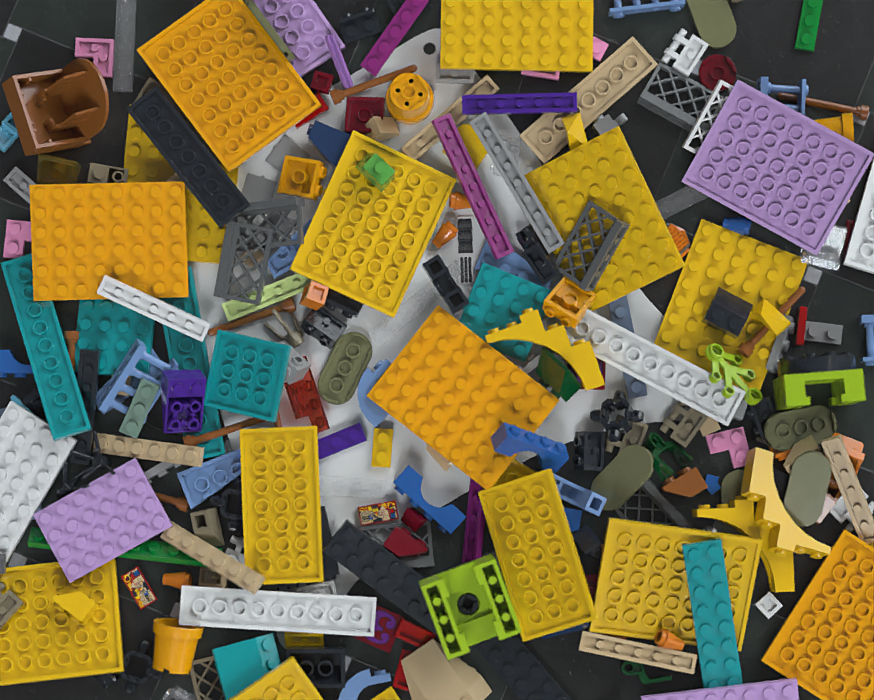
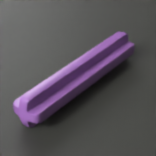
[325,34,353,89]

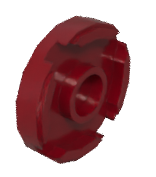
[698,54,737,92]

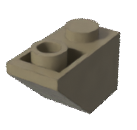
[86,163,129,184]
[190,507,225,547]

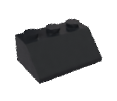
[286,645,346,688]

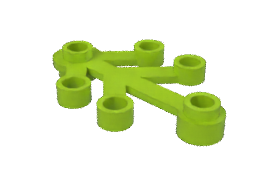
[705,343,762,405]

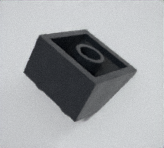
[701,287,753,339]

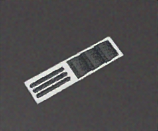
[456,216,475,285]

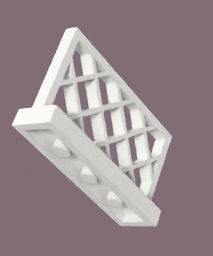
[682,79,734,154]

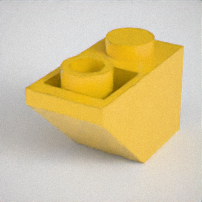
[51,592,99,624]

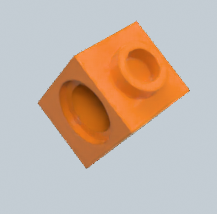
[299,281,329,311]

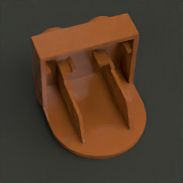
[2,59,109,156]

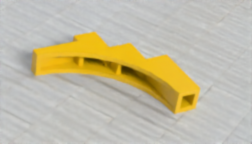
[485,308,605,391]
[740,447,831,559]
[692,496,795,592]

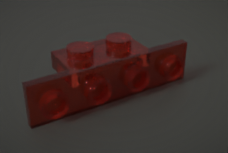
[284,356,330,433]

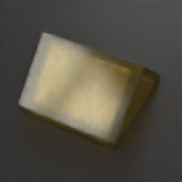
[37,154,81,185]

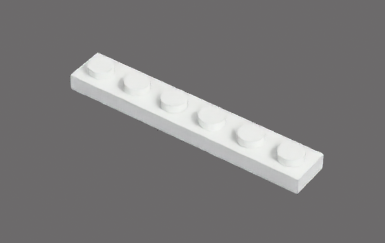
[97,275,211,342]

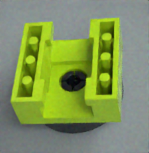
[773,351,866,411]
[418,554,522,660]

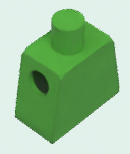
[355,153,395,192]

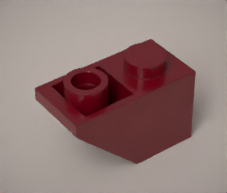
[383,526,428,558]

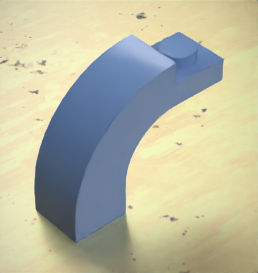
[358,359,392,428]
[544,469,607,516]
[338,668,392,700]

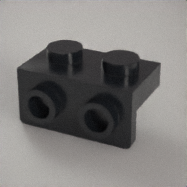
[746,396,775,441]

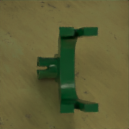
[641,433,694,482]
[620,642,672,684]

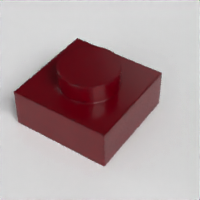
[310,70,334,95]

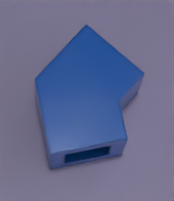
[704,474,721,495]

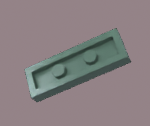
[119,378,160,439]

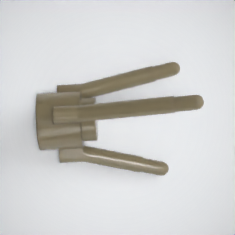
[264,309,305,348]

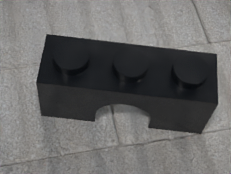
[422,254,470,315]

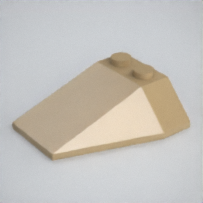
[401,638,492,700]

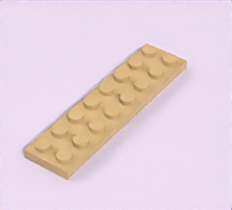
[519,36,658,164]

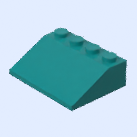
[212,633,281,700]

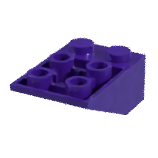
[161,369,206,433]

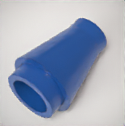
[723,217,752,236]

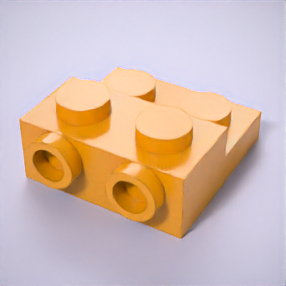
[277,155,327,201]
[542,276,597,329]

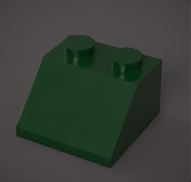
[536,348,582,402]

